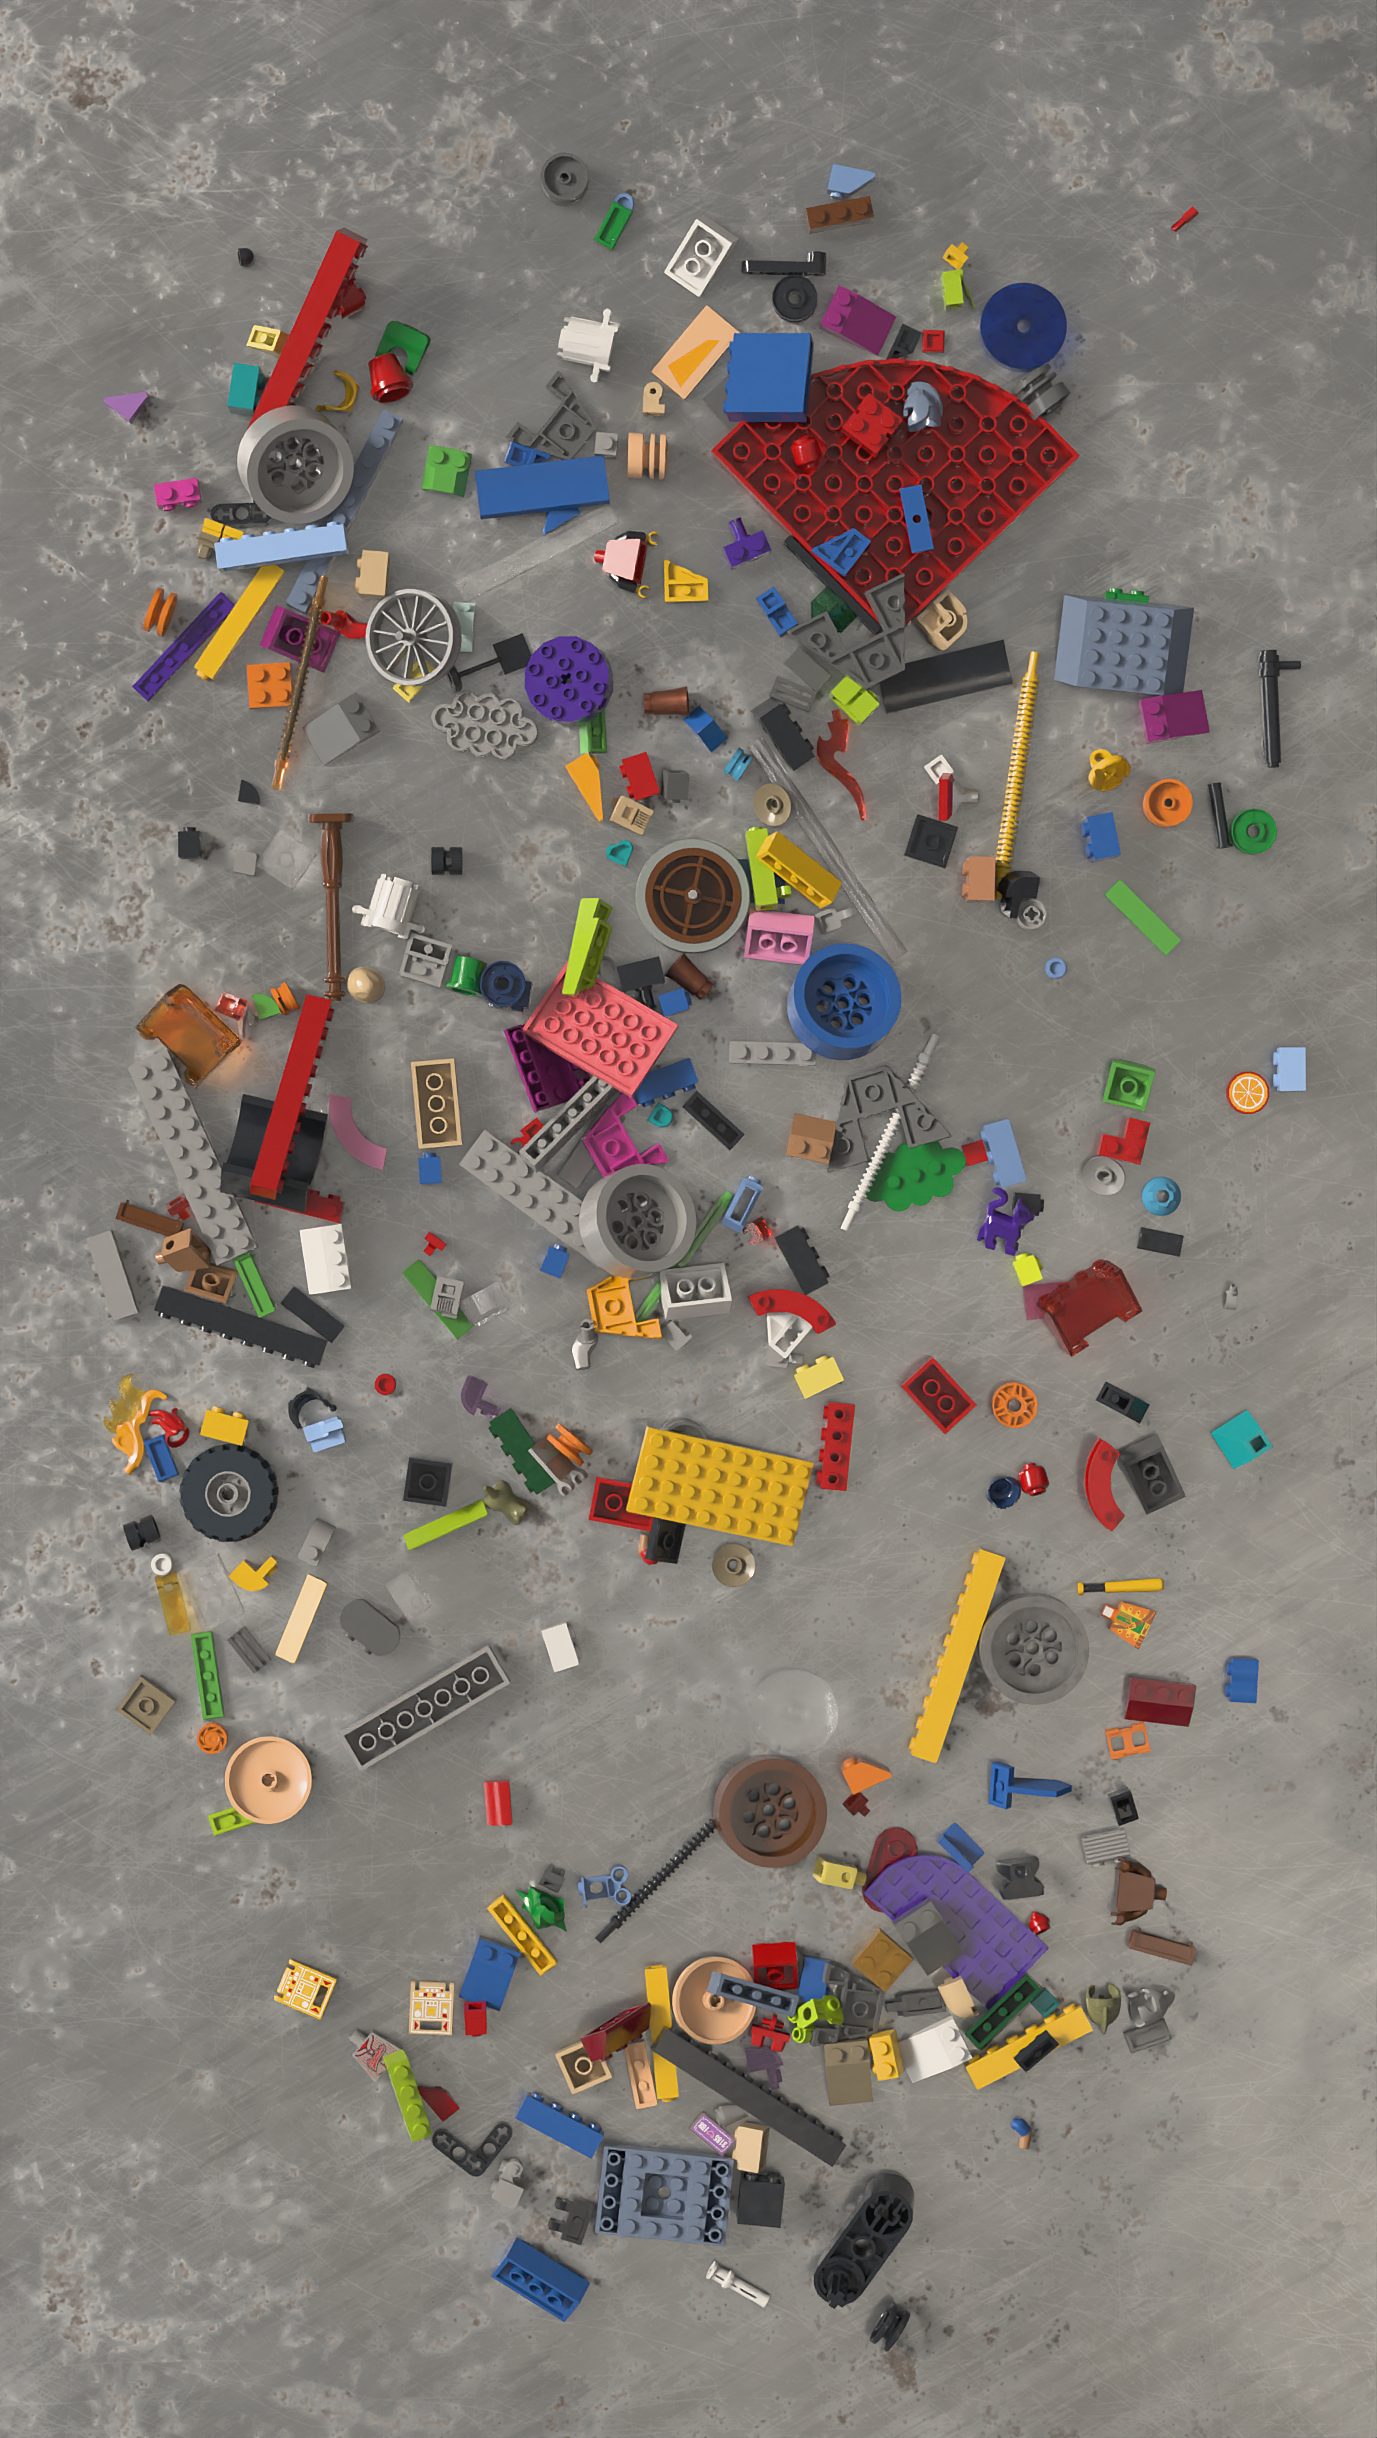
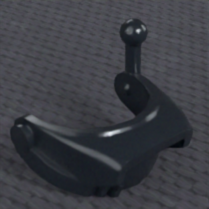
[288,1387,337,1429]

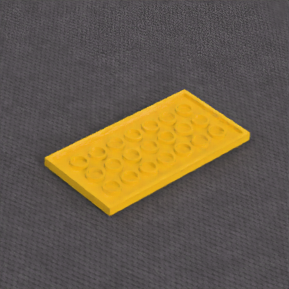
[626,1426,814,1546]

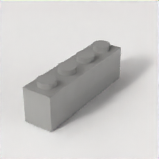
[728,1041,816,1066]
[84,1230,140,1321]

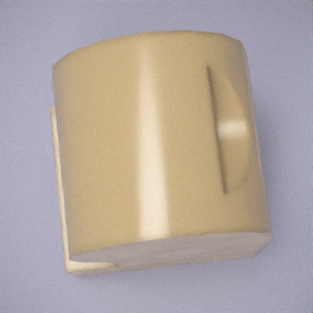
[643,382,665,417]

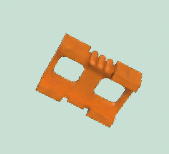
[1105,1722,1151,1760]

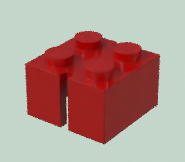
[841,393,903,458]

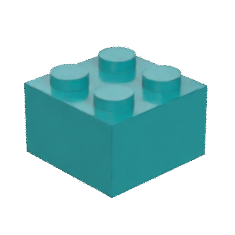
[227,363,266,416]

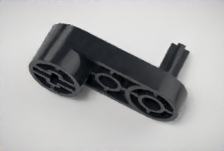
[814,2173,915,2309]

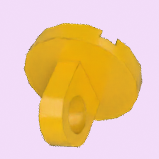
[1088,749,1131,792]

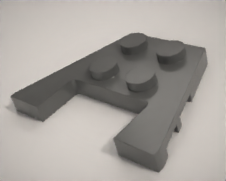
[506,371,597,460]
[810,1962,885,2047]

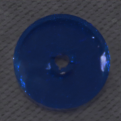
[979,283,1067,372]

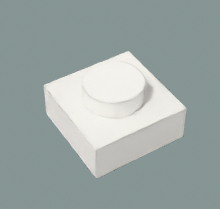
[923,754,954,785]

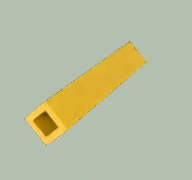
[194,565,286,681]
[645,1964,679,2102]

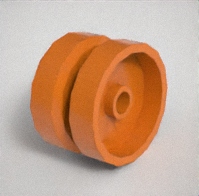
[1142,779,1193,829]

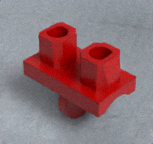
[751,2014,790,2052]

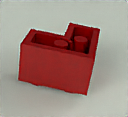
[1096,1118,1151,1165]

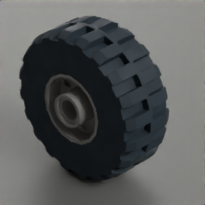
[179,1444,279,1542]

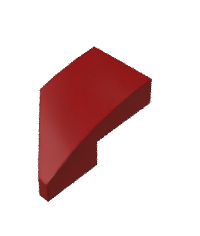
[417,2086,460,2122]

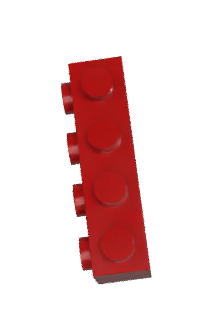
[254,1190,345,1223]
[816,1402,855,1491]

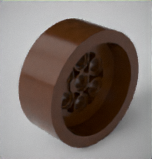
[713,1754,827,1868]

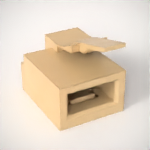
[609,796,653,835]

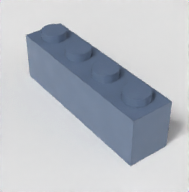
[707,1971,799,2017]

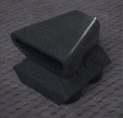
[996,1856,1045,1900]

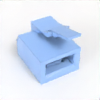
[303,1416,346,1452]

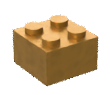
[851,1928,914,1992]

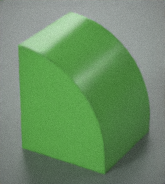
[252,994,282,1020]

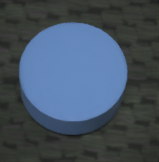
[613,193,634,211]
[1045,957,1067,979]

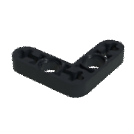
[210,475,273,525]
[432,2121,513,2177]

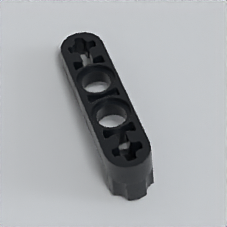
[741,251,826,276]

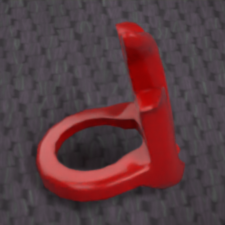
[148,1408,190,1448]

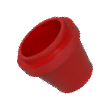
[368,353,414,403]

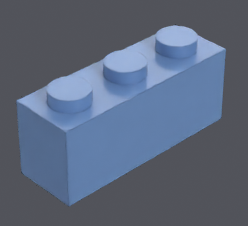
[980,1119,1027,1188]

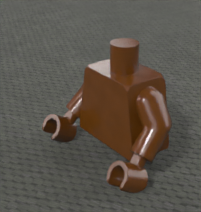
[1111,1857,1167,1926]

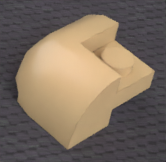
[914,589,968,650]
[937,1976,979,2019]

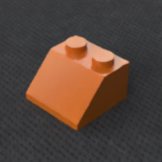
[840,1756,892,1795]

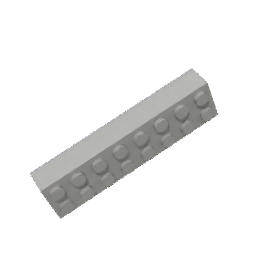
[459,1130,617,1267]
[338,1644,511,1772]

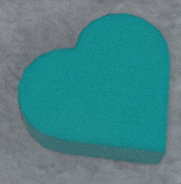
[606,840,633,867]

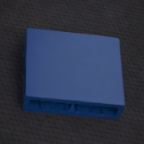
[723,333,814,422]

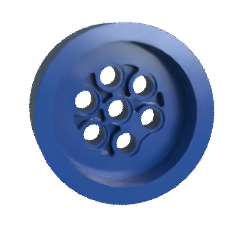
[787,943,901,1060]

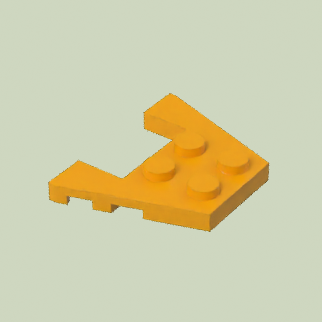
[587,1275,663,1340]

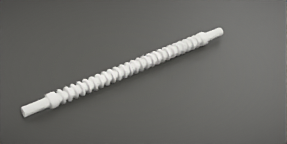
[840,1033,940,1232]

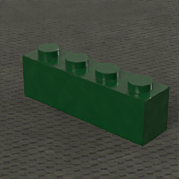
[488,1407,556,1495]
[965,1974,1044,2050]

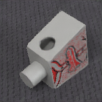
[349,2029,403,2082]

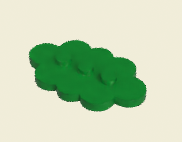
[866,1141,965,1212]

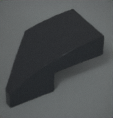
[886,324,922,360]

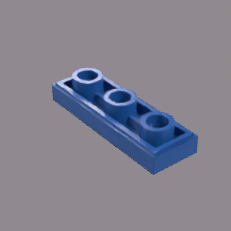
[900,485,934,554]

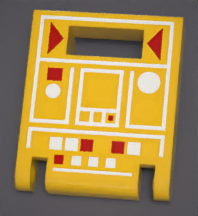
[274,1959,338,2020]

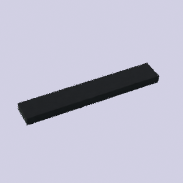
[784,535,882,635]

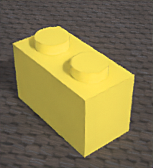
[794,1354,844,1399]

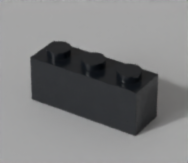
[682,1091,745,1151]

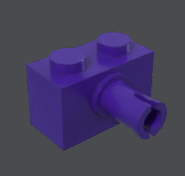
[723,517,772,570]

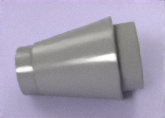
[715,2105,748,2127]

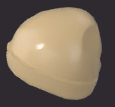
[346,967,385,1003]

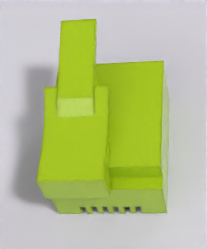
[941,269,976,310]

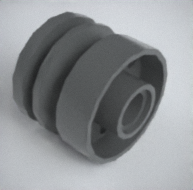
[1012,363,1070,421]

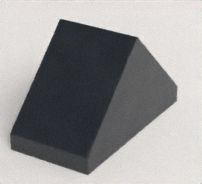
[1107,1787,1139,1826]

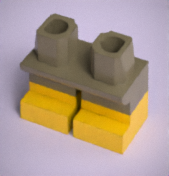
[197,518,245,564]

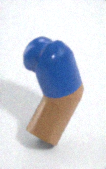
[1011,2118,1032,2149]

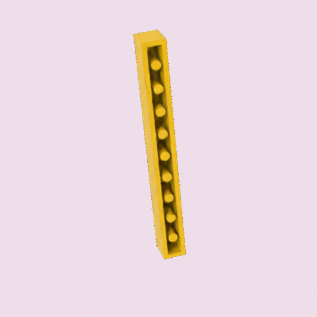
[908,1548,1005,1763]

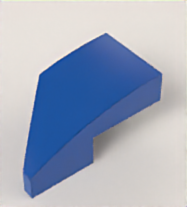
[542,508,581,536]

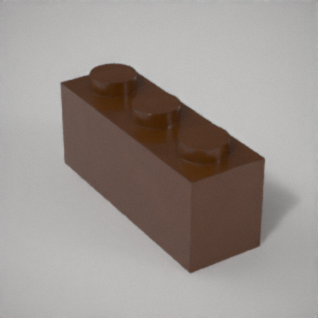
[805,196,874,234]

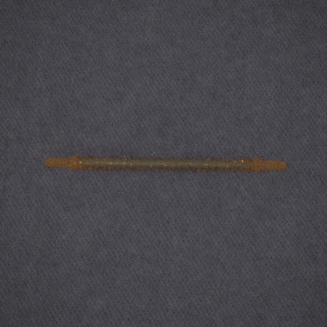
[271,576,328,790]

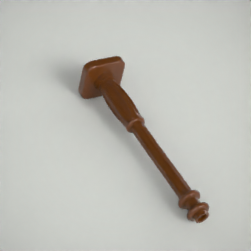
[308,813,354,1001]

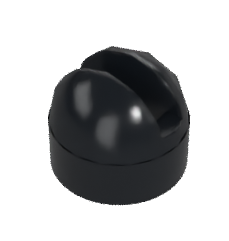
[238,248,254,266]

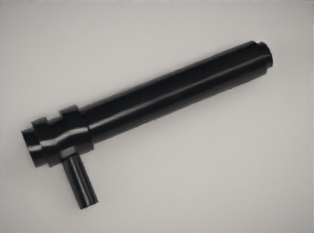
[1258,650,1301,768]

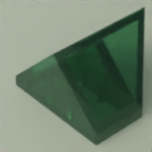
[811,587,857,633]

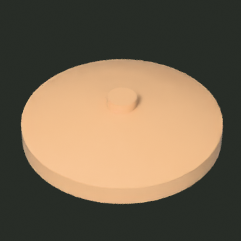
[225,1736,312,1824]
[672,1956,756,2044]

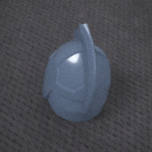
[903,382,943,432]

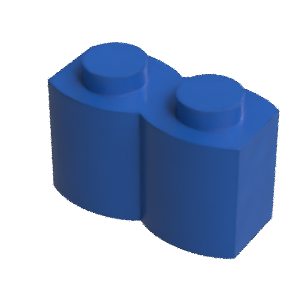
[1225,1658,1259,1703]

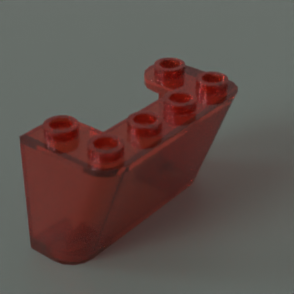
[1036,1259,1143,1357]

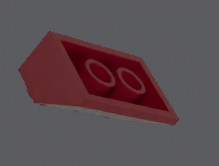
[1124,1676,1196,1727]
[580,2002,652,2062]

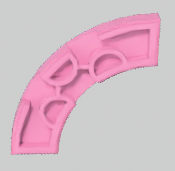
[329,1095,387,1170]

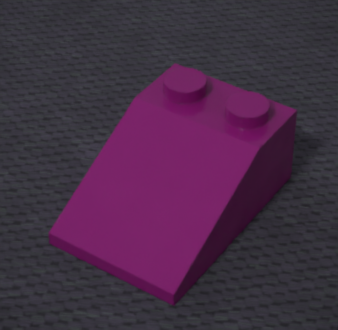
[819,285,896,356]
[259,605,340,673]
[1138,690,1210,744]

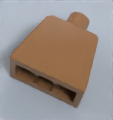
[155,1228,211,1272]

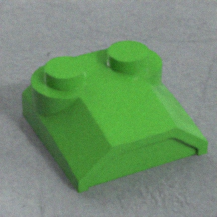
[421,446,472,498]
[1102,1059,1155,1112]

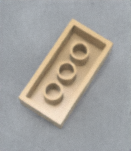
[411,1058,463,1149]

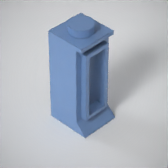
[721,1176,763,1233]

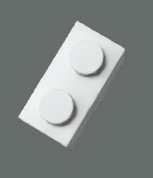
[541,1622,582,1672]

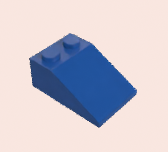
[459,1935,521,2011]

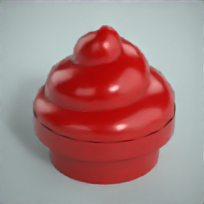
[1029,1912,1051,1935]

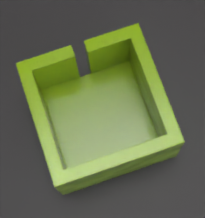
[829,676,880,727]

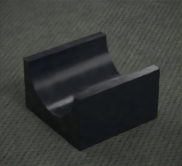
[220,1094,328,1213]

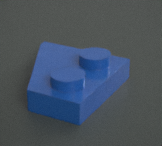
[811,528,871,577]

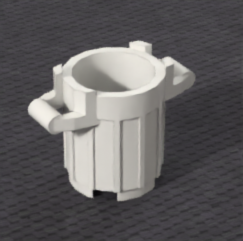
[557,308,620,382]
[352,874,425,939]

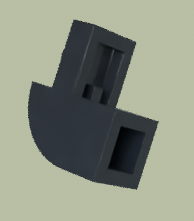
[997,871,1040,918]

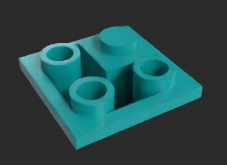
[1211,1410,1273,1469]

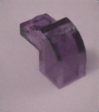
[461,1375,501,1418]
[745,2045,783,2090]

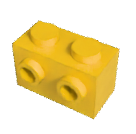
[200,1406,250,1446]
[868,2029,904,2081]

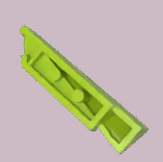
[562,898,613,995]

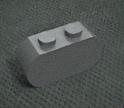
[340,1599,400,1656]

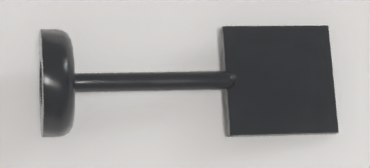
[446,633,532,693]

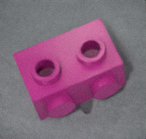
[154,478,202,511]

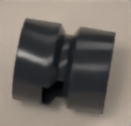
[431,847,463,875]
[123,1515,161,1551]

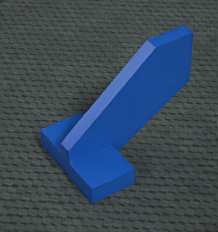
[989,1761,1072,1810]

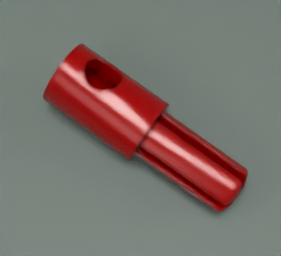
[1171,206,1199,232]

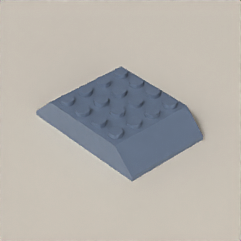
[1054,594,1194,695]

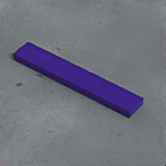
[132,592,235,702]

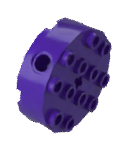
[524,636,614,725]

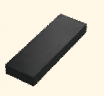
[280,1286,345,1343]

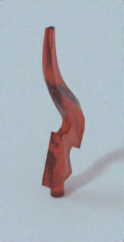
[816,709,865,821]

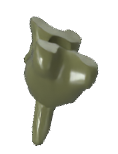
[483,1480,532,1525]

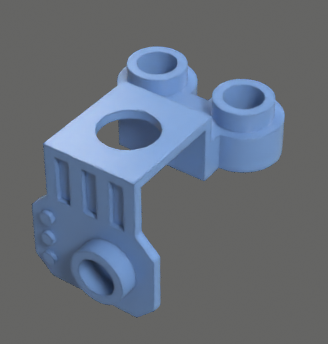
[578,1865,631,1908]

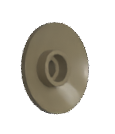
[753,783,792,826]
[712,1544,755,1587]

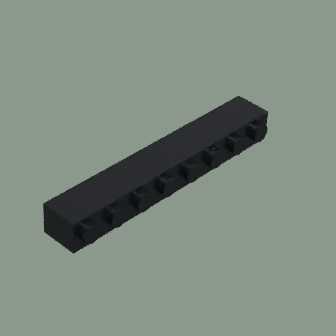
[154,1285,328,1368]

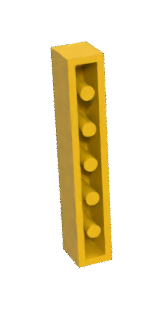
[964,2004,1093,2090]

